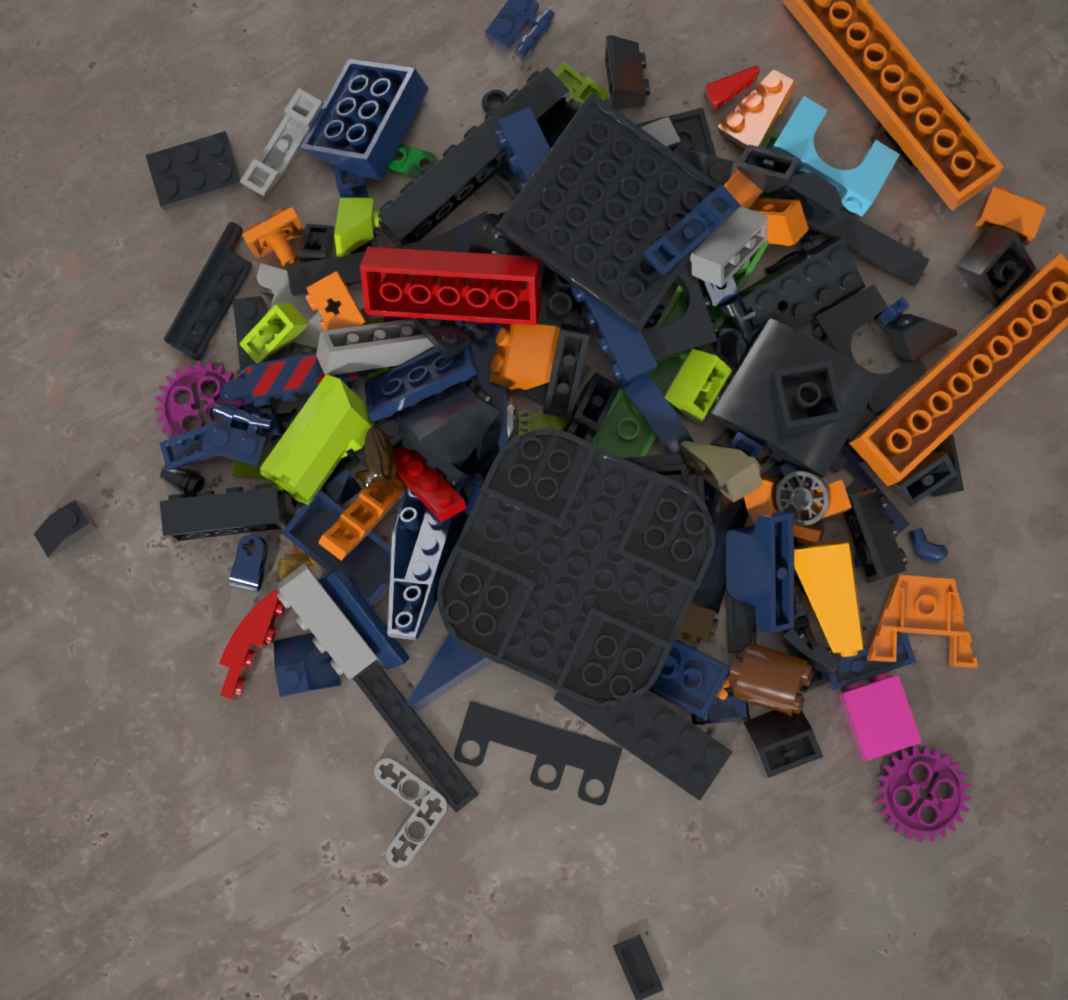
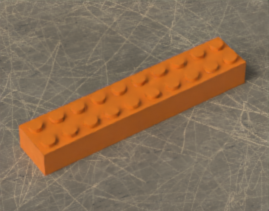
[782,0,1004,211]
[849,253,1068,487]

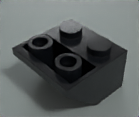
[743,710,823,778]

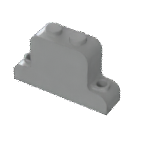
[257,263,366,355]

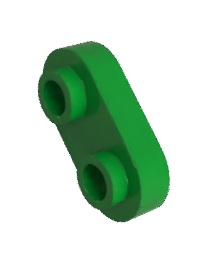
[388,144,438,180]

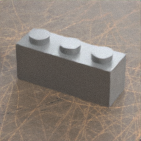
[690,206,768,287]

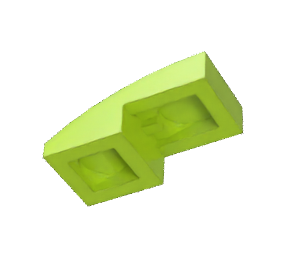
[554,61,609,104]

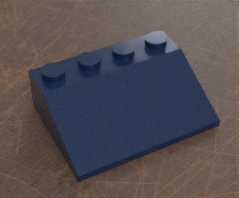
[300,58,429,180]

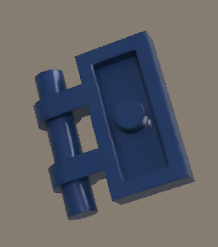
[485,0,555,59]
[201,402,273,467]

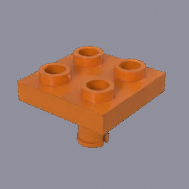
[242,207,304,267]

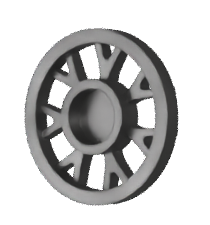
[507,397,519,442]
[776,471,830,526]

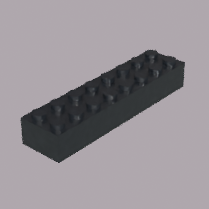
[377,66,570,246]

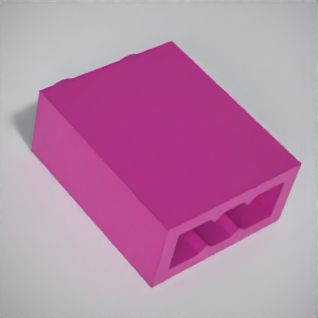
[838,672,922,761]

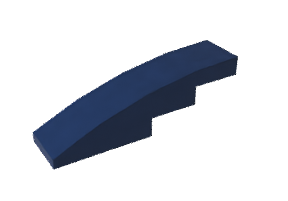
[159,406,283,470]

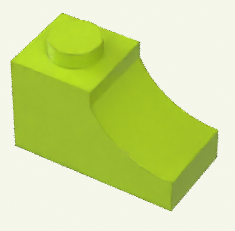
[239,303,310,363]

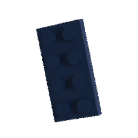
[364,346,477,423]

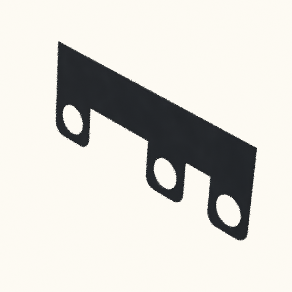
[454,701,623,806]

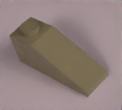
[680,441,763,502]

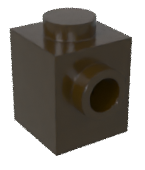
[678,604,719,644]

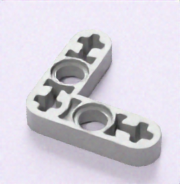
[374,758,448,868]

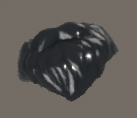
[713,325,748,369]

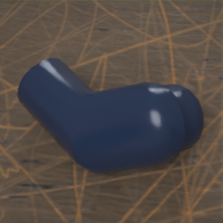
[909,527,948,563]

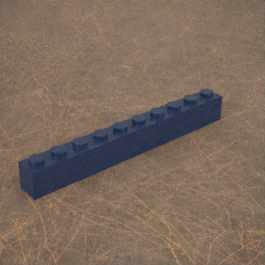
[495,107,658,385]

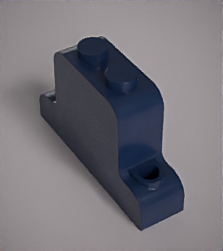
[725,511,794,633]

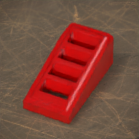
[703,65,760,113]

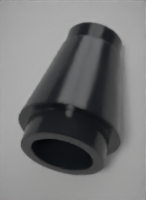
[160,465,205,498]

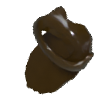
[355,426,397,488]

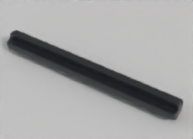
[164,222,243,346]

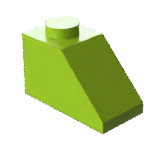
[334,198,380,257]

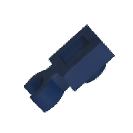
[875,296,909,330]

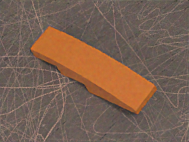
[318,475,406,561]

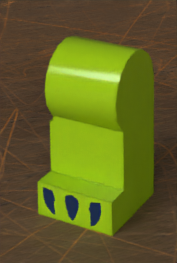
[518,411,568,436]

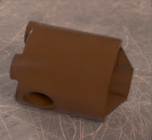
[729,643,814,716]

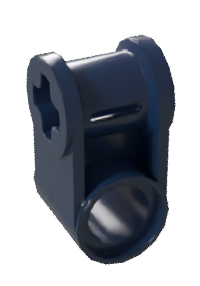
[229,535,268,592]

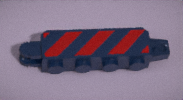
[219,352,375,408]

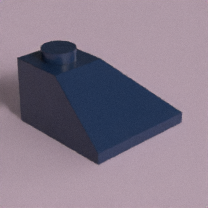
[273,633,342,697]

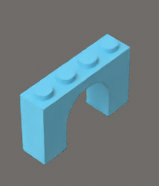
[771,96,900,217]

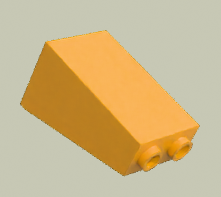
[794,539,865,657]

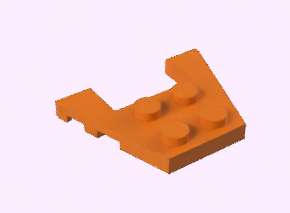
[867,575,978,668]

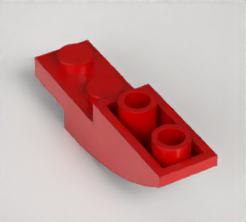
[219,590,285,700]

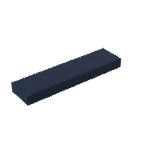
[318,568,410,670]

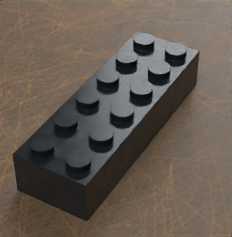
[553,692,733,801]

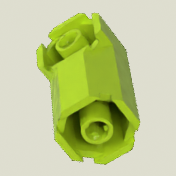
[260,374,374,505]

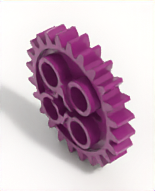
[154,361,244,439]
[874,746,972,842]

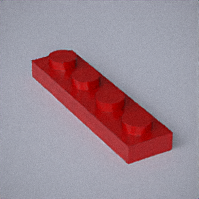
[394,446,467,522]

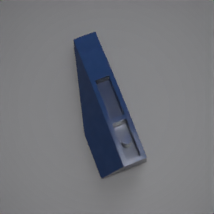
[387,484,468,640]

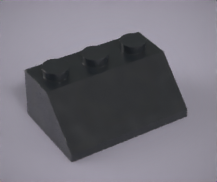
[843,488,907,584]

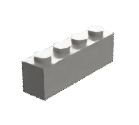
[316,318,436,375]
[277,563,378,680]

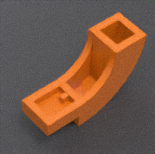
[744,474,825,545]

